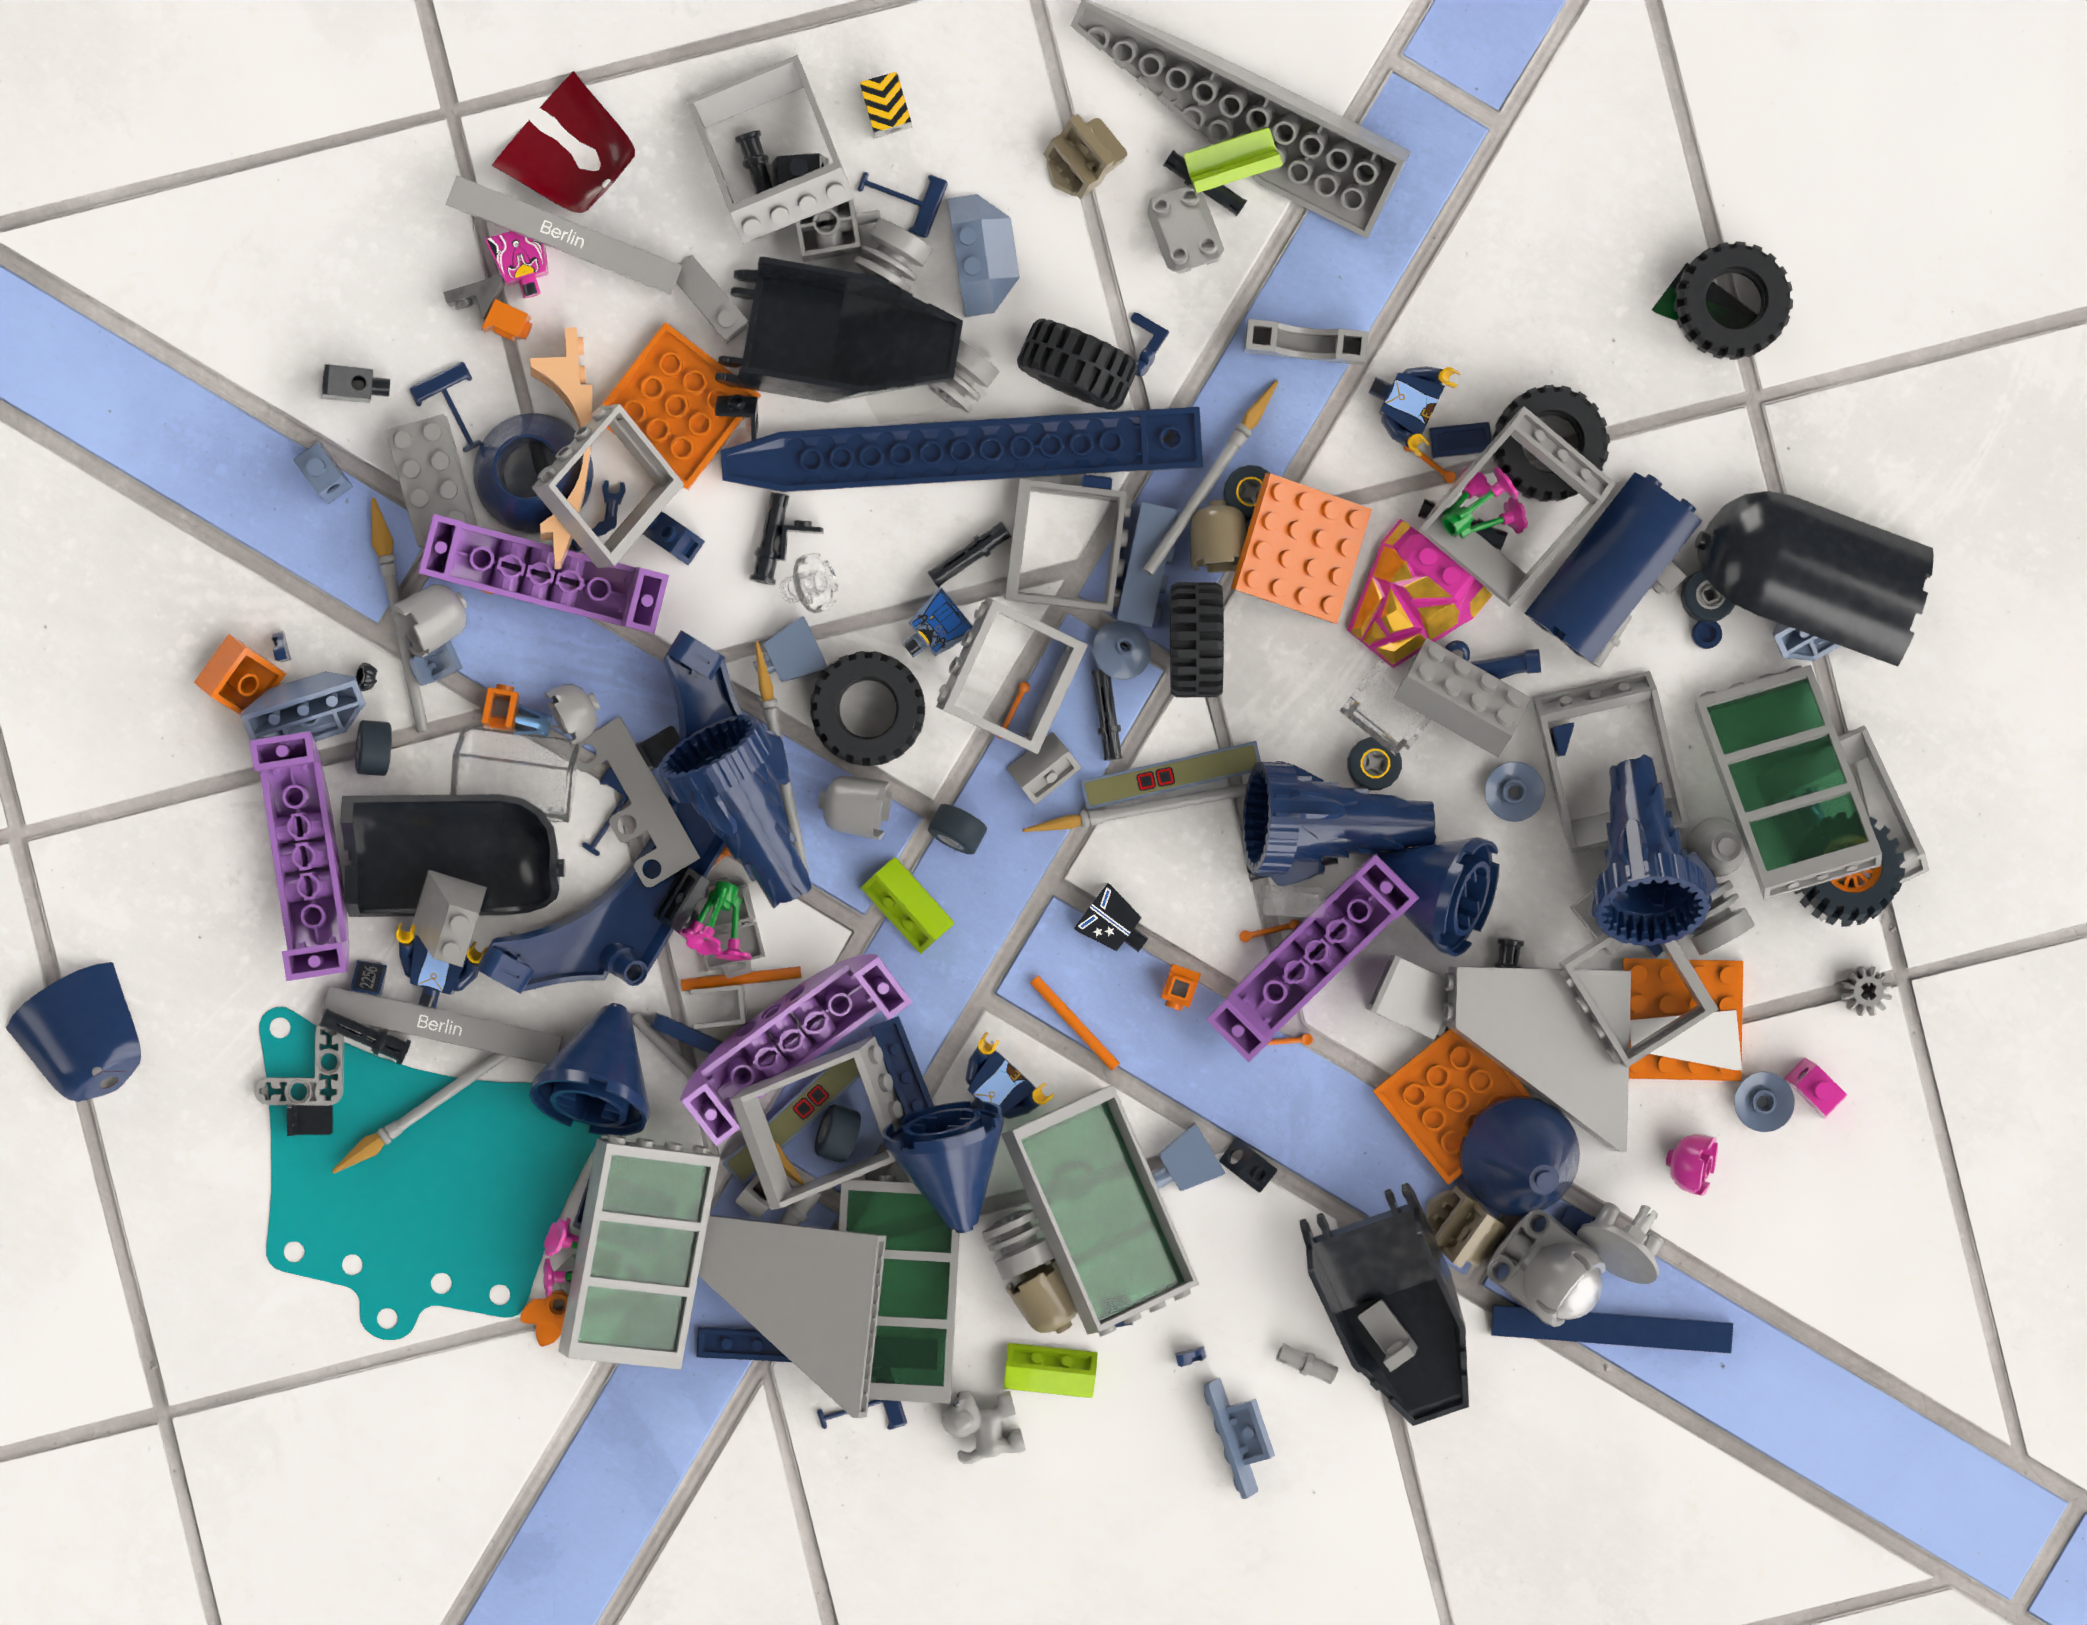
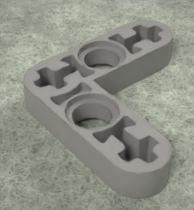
[254,1022,344,1106]

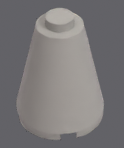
[1686,817,1747,877]

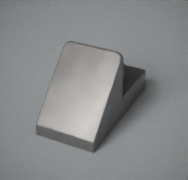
[443,275,506,320]

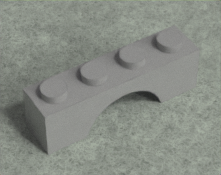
[1244,319,1369,365]

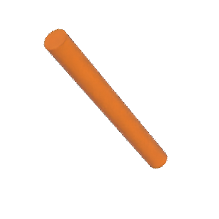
[681,966,802,991]
[1030,975,1120,1071]

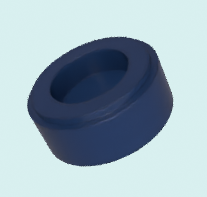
[1691,621,1722,649]

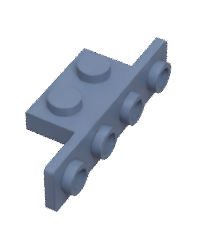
[1204,1378,1275,1499]

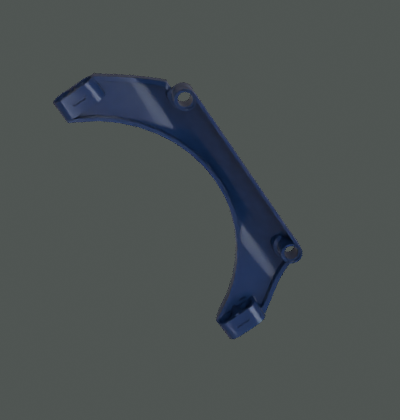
[476,630,742,994]

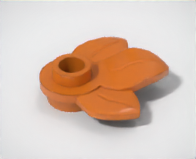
[520,1290,568,1347]

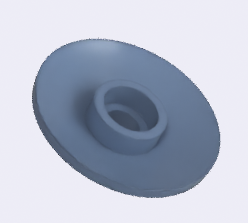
[1092,621,1151,680]
[1485,762,1545,822]
[1734,1072,1795,1132]

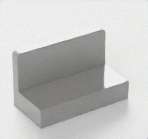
[1007,733,1082,805]

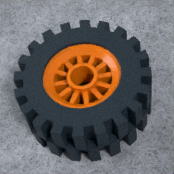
[1792,813,1905,927]

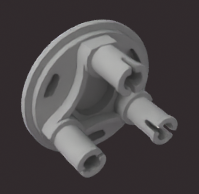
[1577,1202,1664,1284]

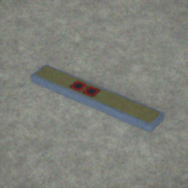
[1081,741,1261,810]
[722,1041,860,1185]

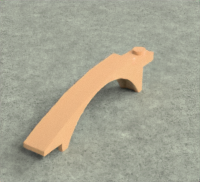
[530,327,592,569]

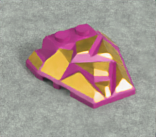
[1347,519,1492,668]

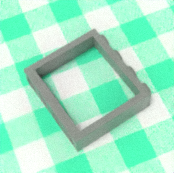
[532,404,684,568]
[1005,479,1132,613]
[936,598,1088,754]
[1559,934,1719,1068]

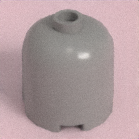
[390,584,467,658]
[818,776,892,840]

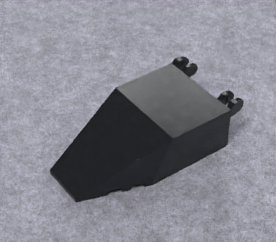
[715,257,963,403]
[1299,1183,1469,1426]

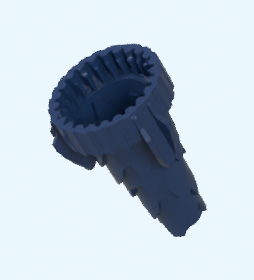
[658,714,812,908]
[1591,754,1718,946]
[1242,761,1436,886]

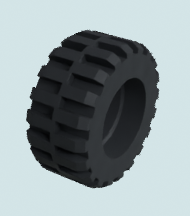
[1674,241,1793,360]
[1017,318,1138,411]
[1492,385,1610,502]
[1170,582,1224,698]
[810,651,925,766]

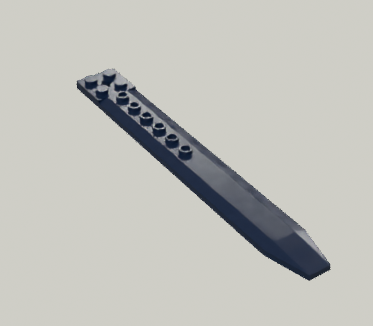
[721,407,1203,492]

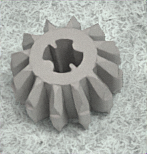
[1841,966,1892,1016]

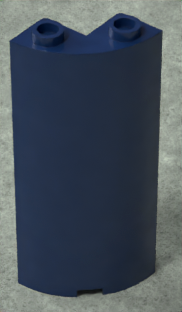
[1524,472,1702,663]

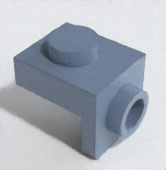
[409,641,463,686]

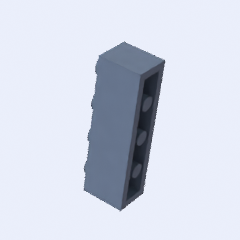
[1116,502,1177,628]

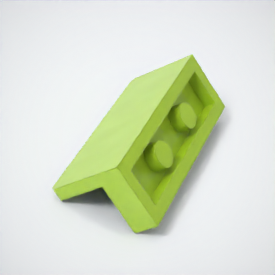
[1184,127,1283,193]
[860,857,954,954]
[1004,1343,1098,1398]

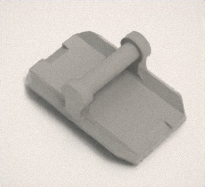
[1147,185,1224,274]

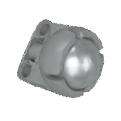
[1486,1209,1606,1327]

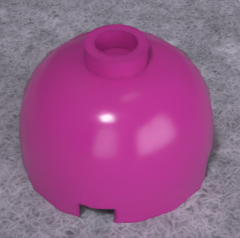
[1666,1134,1718,1196]

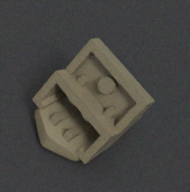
[1043,114,1127,199]
[1425,1185,1506,1268]

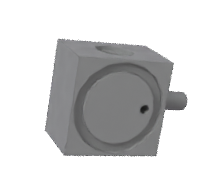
[796,199,881,262]

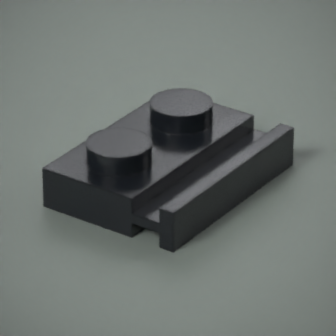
[653,866,711,933]

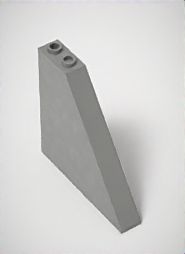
[1443,966,1631,1152]
[699,1215,886,1418]

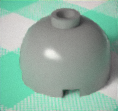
[545,684,600,746]

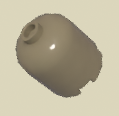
[1190,500,1248,573]
[1005,1258,1077,1334]

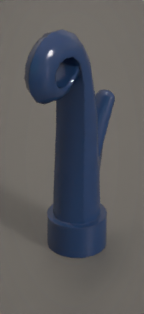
[1445,640,1541,680]

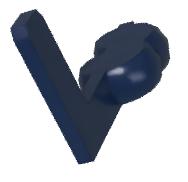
[1130,312,1170,378]

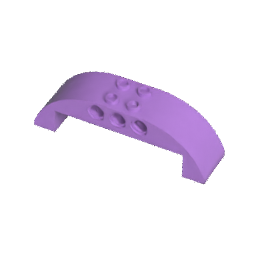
[418,514,669,634]
[249,731,349,981]
[1206,854,1419,1062]
[680,954,913,1146]

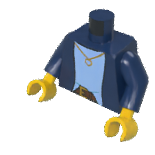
[1368,366,1460,456]
[396,923,488,1009]
[965,1032,1054,1119]

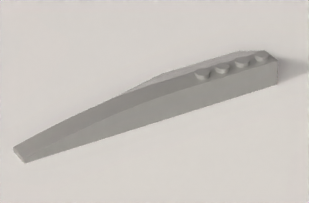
[1070,0,1411,238]

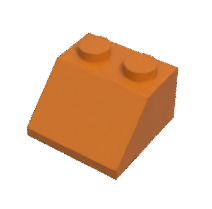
[194,634,286,715]

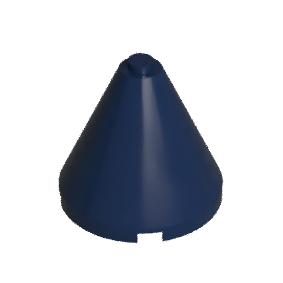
[1376,837,1500,957]
[529,1003,650,1136]
[1459,1096,1580,1216]
[882,1101,1004,1233]

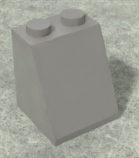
[412,870,487,967]
[1367,955,1448,1040]

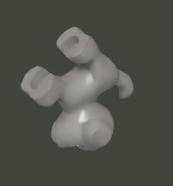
[941,1391,1026,1464]

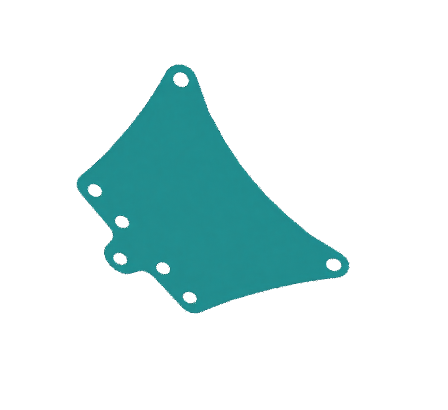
[259,1007,602,1340]

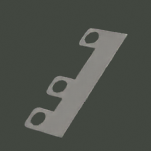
[569,716,700,887]

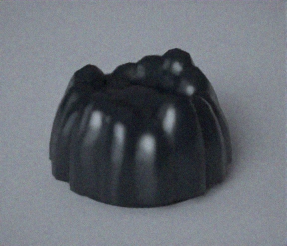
[355,662,378,691]

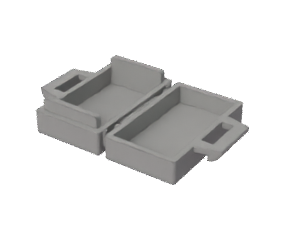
[692,877,765,979]

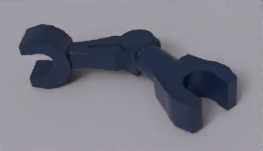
[571,480,626,552]

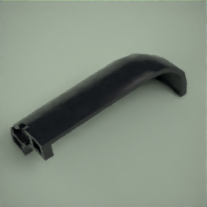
[1695,491,1934,667]
[340,794,566,917]

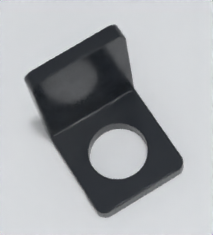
[715,395,759,441]
[780,520,824,561]
[635,726,679,771]
[287,1105,333,1136]
[1219,1138,1277,1193]

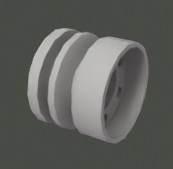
[854,218,933,292]
[928,340,1000,413]
[1690,880,1755,955]
[982,1209,1054,1280]

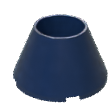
[473,413,594,533]

